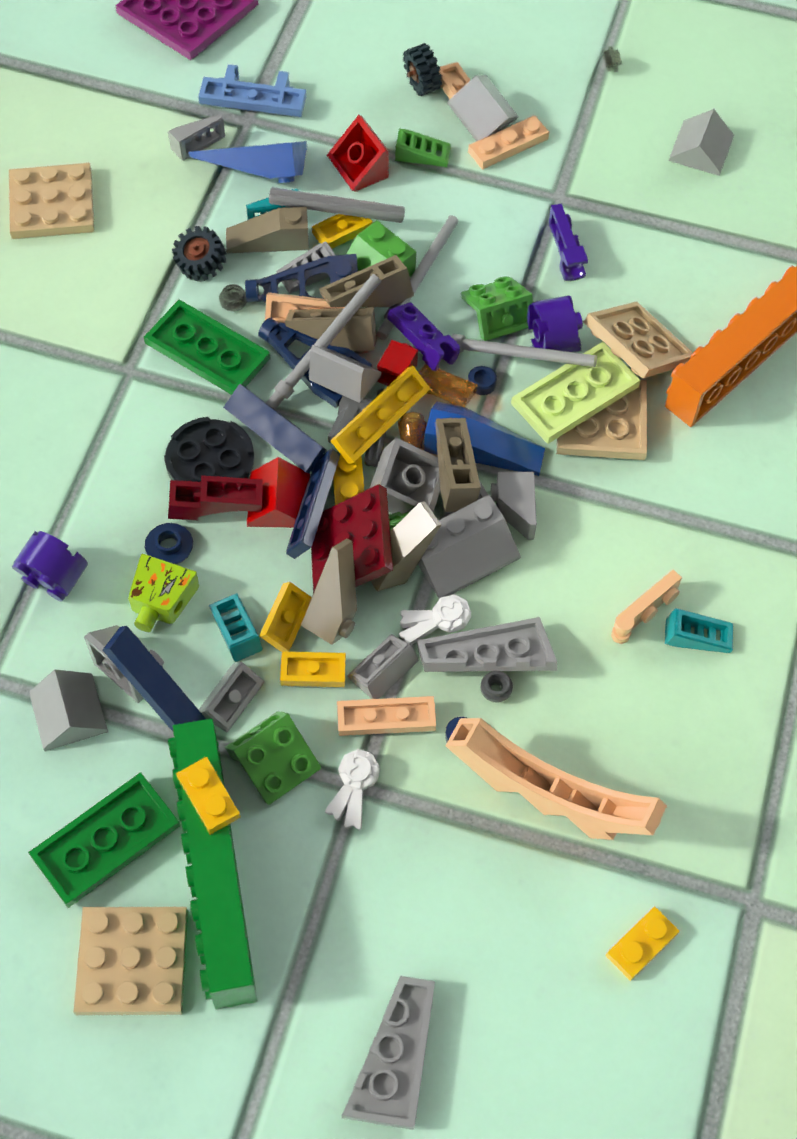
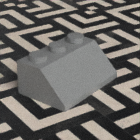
[418,495,521,598]

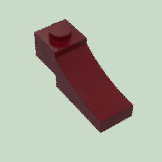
[168,475,263,521]

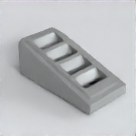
[168,114,225,161]
[277,241,335,294]

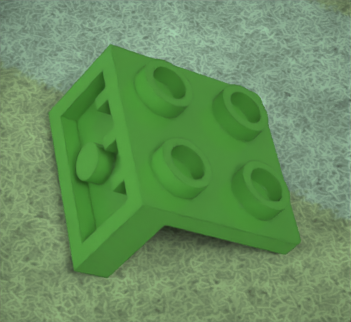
[461,276,533,341]
[224,711,321,804]

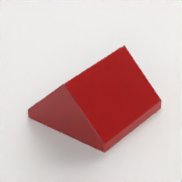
[327,115,389,192]
[247,457,310,528]

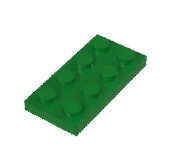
[144,299,271,395]
[28,772,181,908]

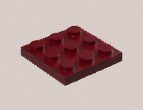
[311,484,393,594]

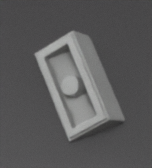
[347,635,418,699]
[199,662,265,732]

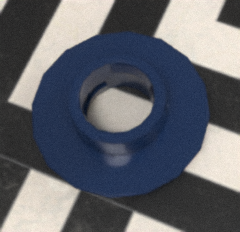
[144,523,193,565]

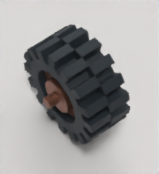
[403,43,442,96]
[172,226,227,281]

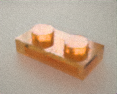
[419,363,478,408]

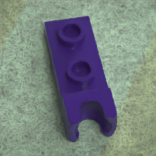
[548,203,588,281]
[387,302,460,371]

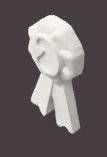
[399,594,471,645]
[325,749,380,830]

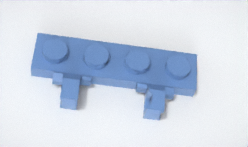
[198,64,306,117]

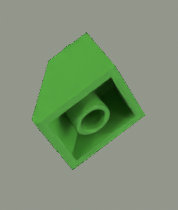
[346,220,416,277]

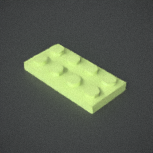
[511,342,640,444]

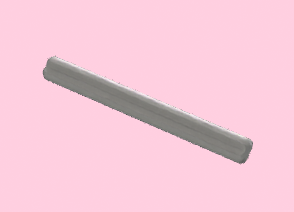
[269,187,405,223]

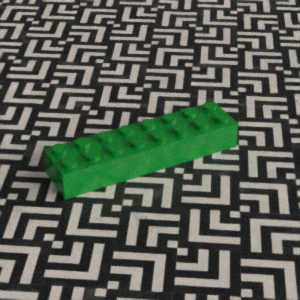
[168,718,258,1009]

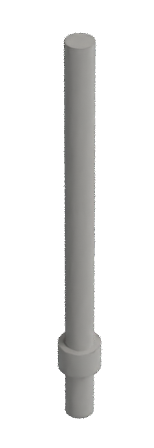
[377,215,458,340]
[266,274,382,409]
[451,334,597,367]

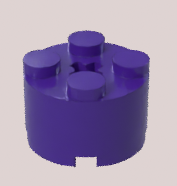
[527,295,583,353]
[12,531,88,602]

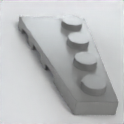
[417,617,557,672]
[342,976,435,1130]

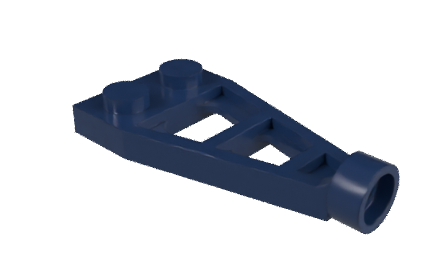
[245,254,358,303]
[258,318,373,408]

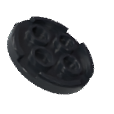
[164,417,254,482]

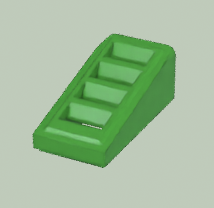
[395,128,451,167]

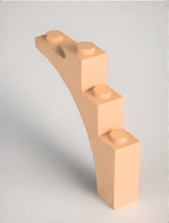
[445,718,667,840]

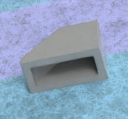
[490,472,537,540]

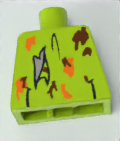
[129,554,199,632]

